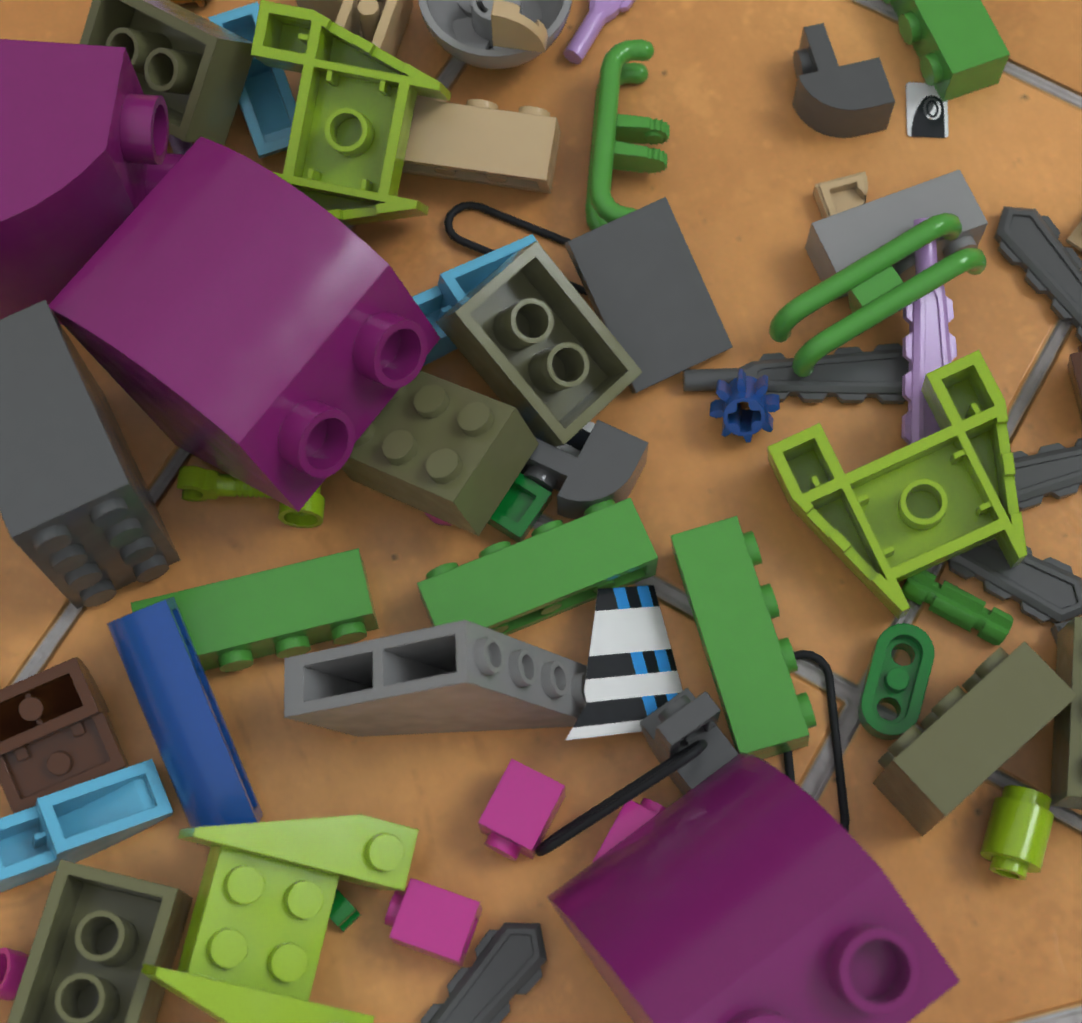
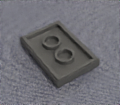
[565,197,733,393]

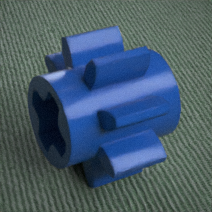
[710,369,780,443]

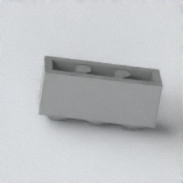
[805,169,988,300]

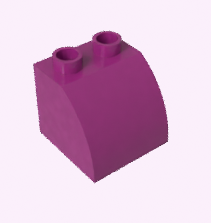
[0,39,184,325]
[49,136,441,512]
[547,752,960,1023]

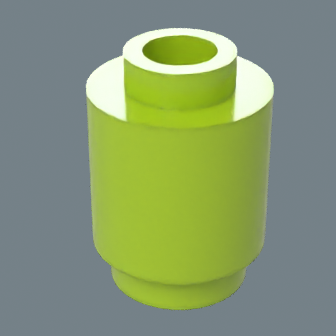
[980,785,1054,880]

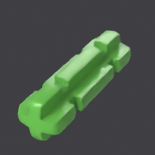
[902,570,1014,645]

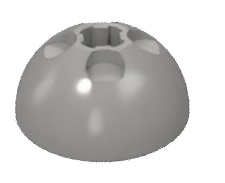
[418,0,572,69]

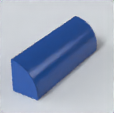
[107,597,263,828]

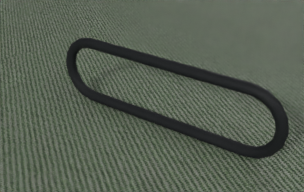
[444,201,587,295]
[783,650,850,832]
[536,739,707,856]

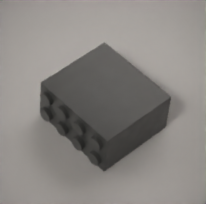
[0,300,180,609]

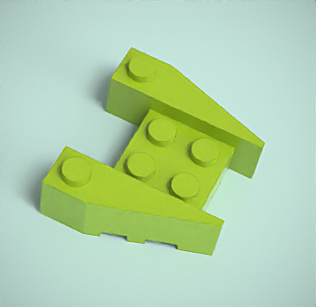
[251,0,451,226]
[767,350,1027,619]
[141,814,419,1023]

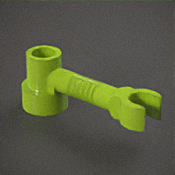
[177,466,325,528]

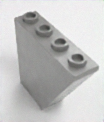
[284,620,587,737]

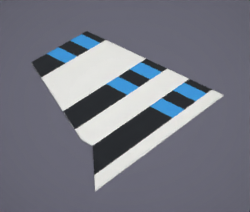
[565,585,683,741]

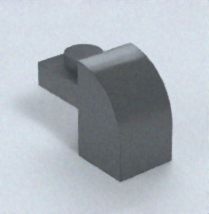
[792,23,895,138]
[520,420,648,519]
[640,688,739,795]

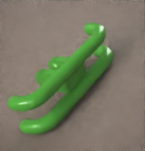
[585,40,670,231]
[769,213,987,378]

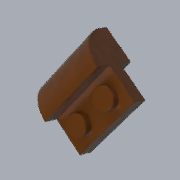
[0,657,129,814]

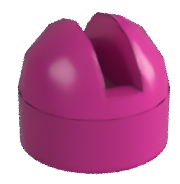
[0,947,29,1001]

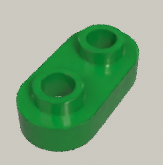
[858,623,935,740]

